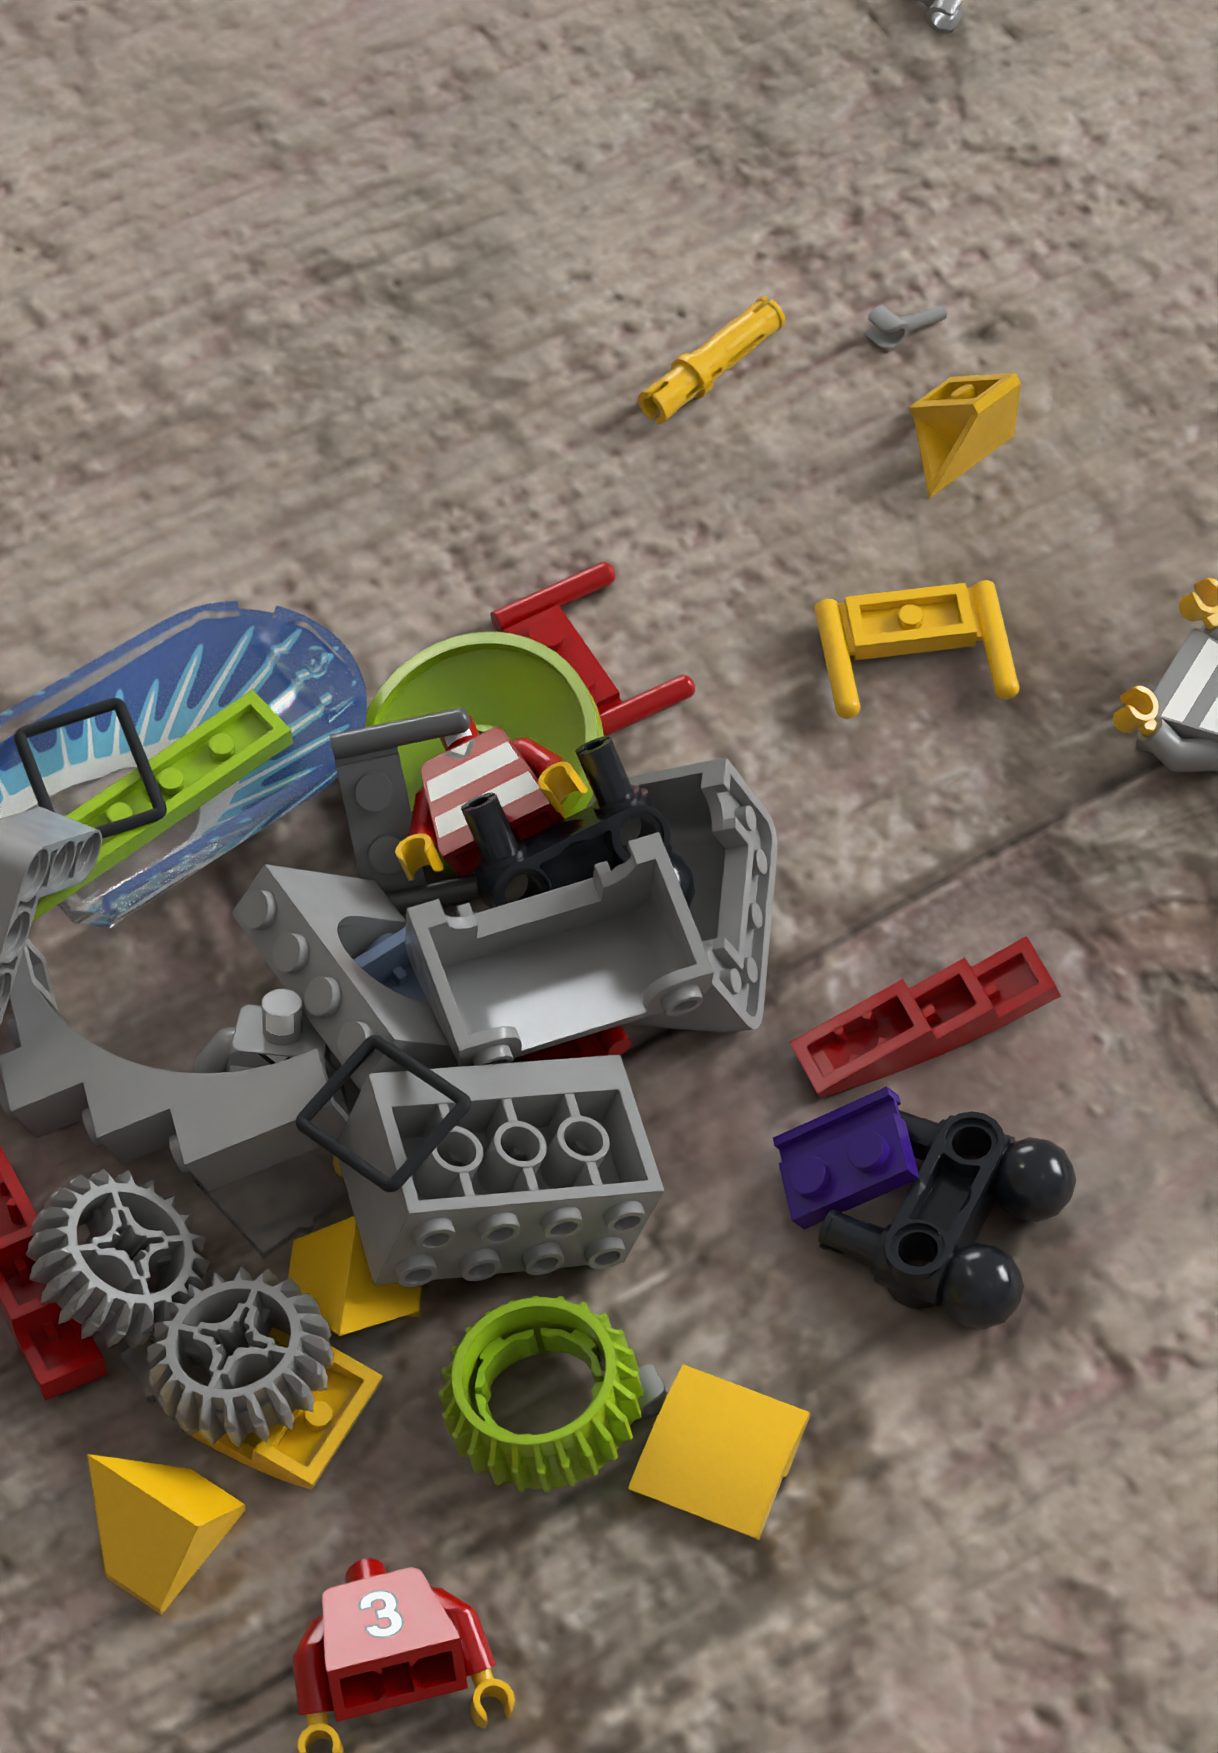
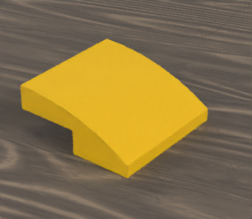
[192,1327,383,1490]
[628,1364,811,1540]

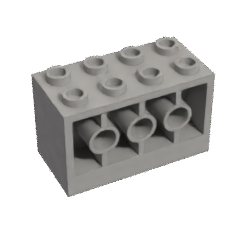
[338,1055,664,1287]

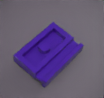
[773,1086,920,1230]

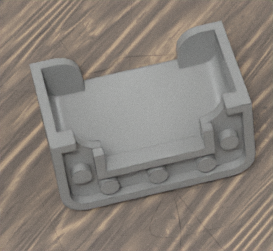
[586,757,777,1033]
[405,832,714,1067]

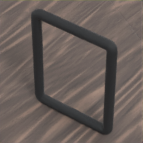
[14,698,167,839]
[295,1035,471,1192]

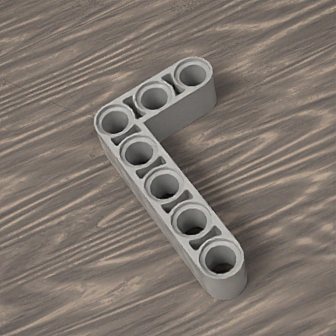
[0,807,102,1026]

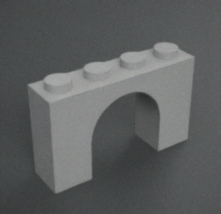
[231,864,460,1090]

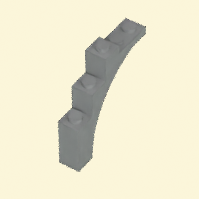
[0,938,350,1191]

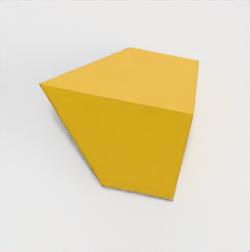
[908,373,1021,499]
[288,1216,423,1336]
[87,1454,246,1615]

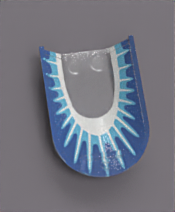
[0,601,367,928]

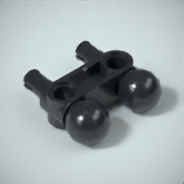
[461,736,695,909]
[818,1110,1076,1329]

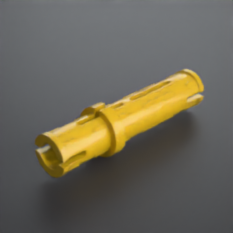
[638,296,786,424]

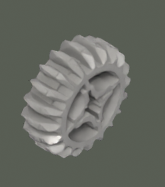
[25,1168,210,1349]
[147,1266,334,1448]

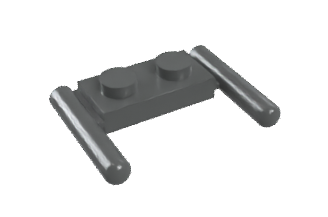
[329,708,480,915]

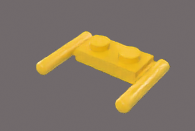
[814,580,1019,719]

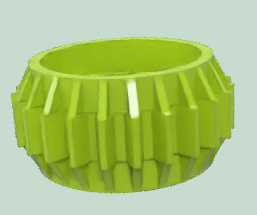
[439,1295,644,1492]

